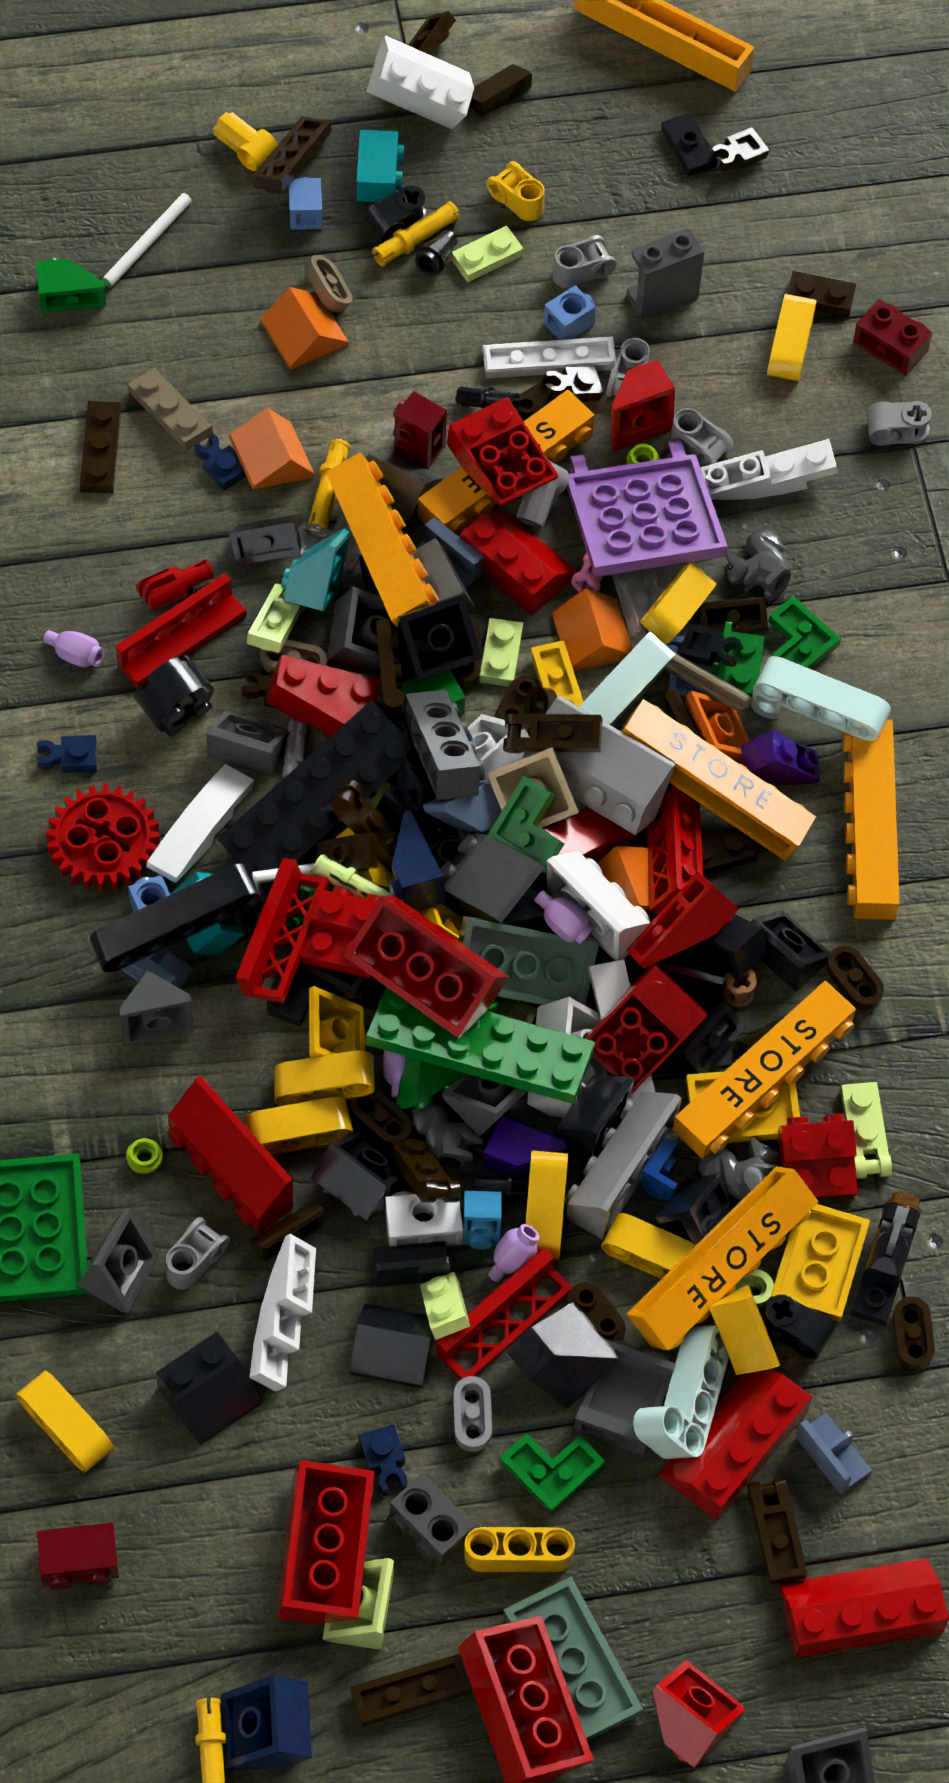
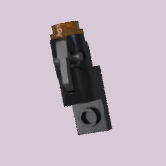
[851,1192,921,1326]

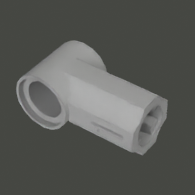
[516,461,569,529]

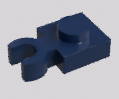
[194,433,246,491]
[37,735,97,773]
[359,1424,407,1496]

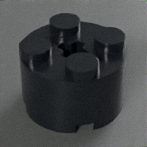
[134,655,214,737]

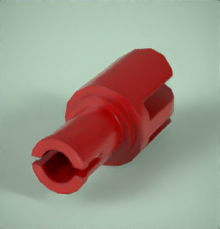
[136,559,214,611]

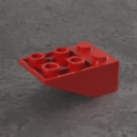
[447,397,559,506]
[585,964,707,1094]

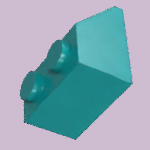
[281,527,351,611]

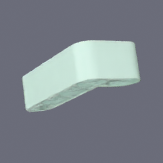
[751,656,891,741]
[633,1324,729,1459]

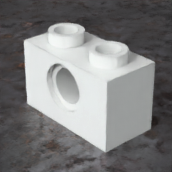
[385,1191,463,1246]

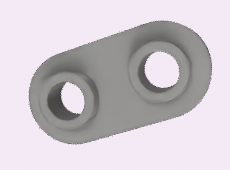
[453,1376,492,1452]

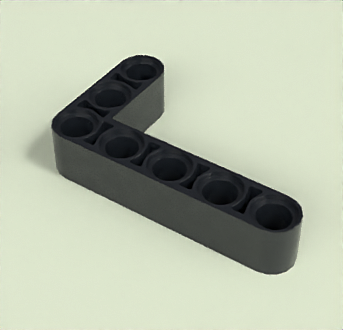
[90,863,268,973]

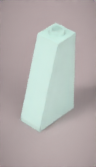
[579,632,675,726]

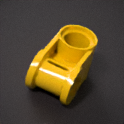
[486,161,544,222]

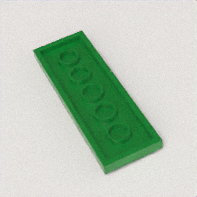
[365,987,595,1104]

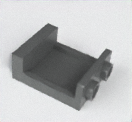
[626,228,704,320]
[574,1340,675,1456]

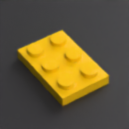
[685,1072,800,1143]
[770,1204,870,1323]

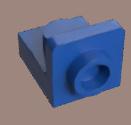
[639,1137,678,1201]

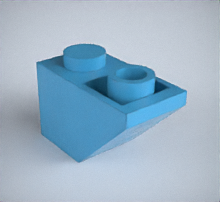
[462,1191,501,1250]

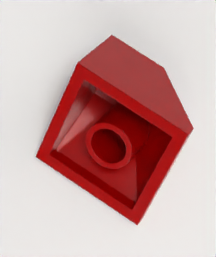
[611,359,675,452]
[653,1660,747,1768]

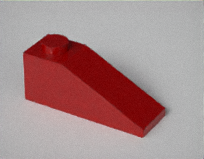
[626,871,739,968]

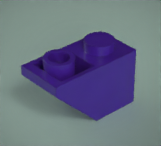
[741,730,820,786]
[483,1116,568,1179]

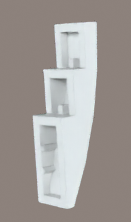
[146,764,254,883]
[249,1234,316,1392]

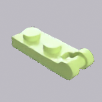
[247,583,306,653]
[840,1082,892,1179]

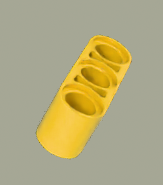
[767,294,817,381]
[640,561,717,645]
[274,1050,375,1106]
[244,1096,353,1155]
[525,1150,568,1259]
[601,1213,697,1279]
[16,1370,114,1473]
[464,1527,575,1572]

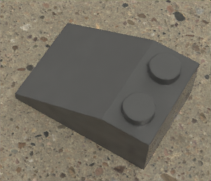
[327,587,414,679]
[440,833,544,923]

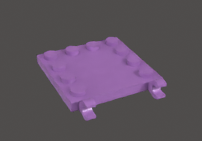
[567,439,728,577]

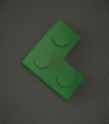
[768,596,841,669]
[488,776,565,874]
[499,1433,606,1515]

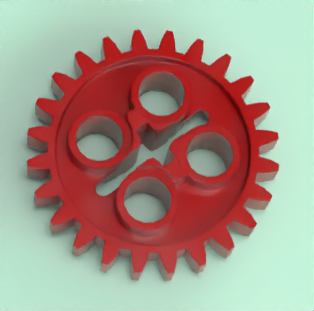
[46,783,160,891]

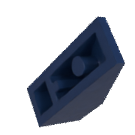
[388,810,446,911]

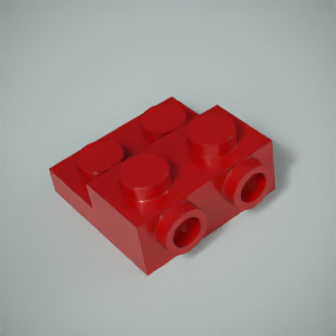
[301,887,381,978]
[778,1114,858,1198]

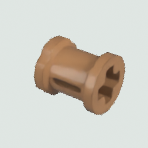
[723,969,757,1009]

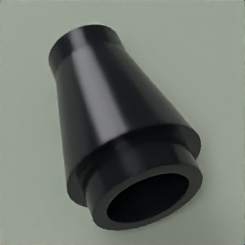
[415,230,458,275]

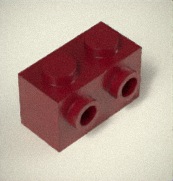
[853,298,932,376]
[393,391,447,469]
[37,1522,119,1590]

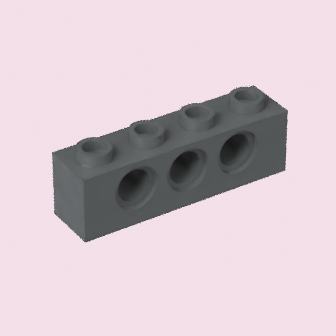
[404,690,485,800]

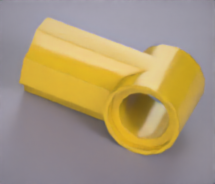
[213,112,278,171]

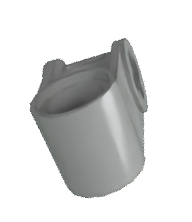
[552,235,617,288]
[606,338,650,398]
[867,401,932,446]
[670,408,734,467]
[166,1217,230,1290]

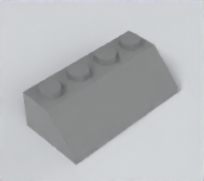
[523,696,676,835]
[564,1091,682,1240]

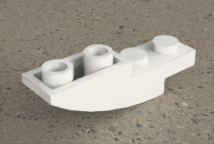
[700,439,838,500]

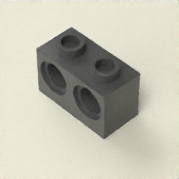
[389,1473,475,1567]

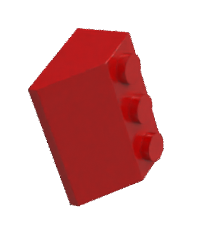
[460,511,578,616]

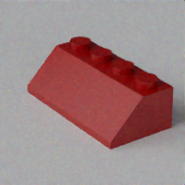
[344,896,509,1038]
[167,1075,293,1234]
[658,1370,812,1522]
[276,1460,374,1625]
[779,1558,949,1659]
[458,1615,594,1783]

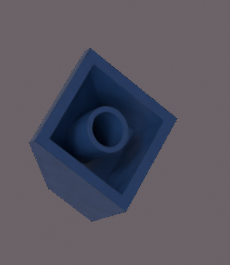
[221,1675,312,1771]

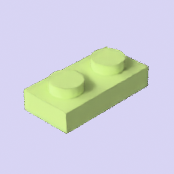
[451,226,524,282]
[479,618,523,687]
[420,1271,470,1340]

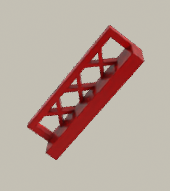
[116,573,247,688]
[647,785,703,915]
[236,858,330,1003]
[435,1248,572,1380]

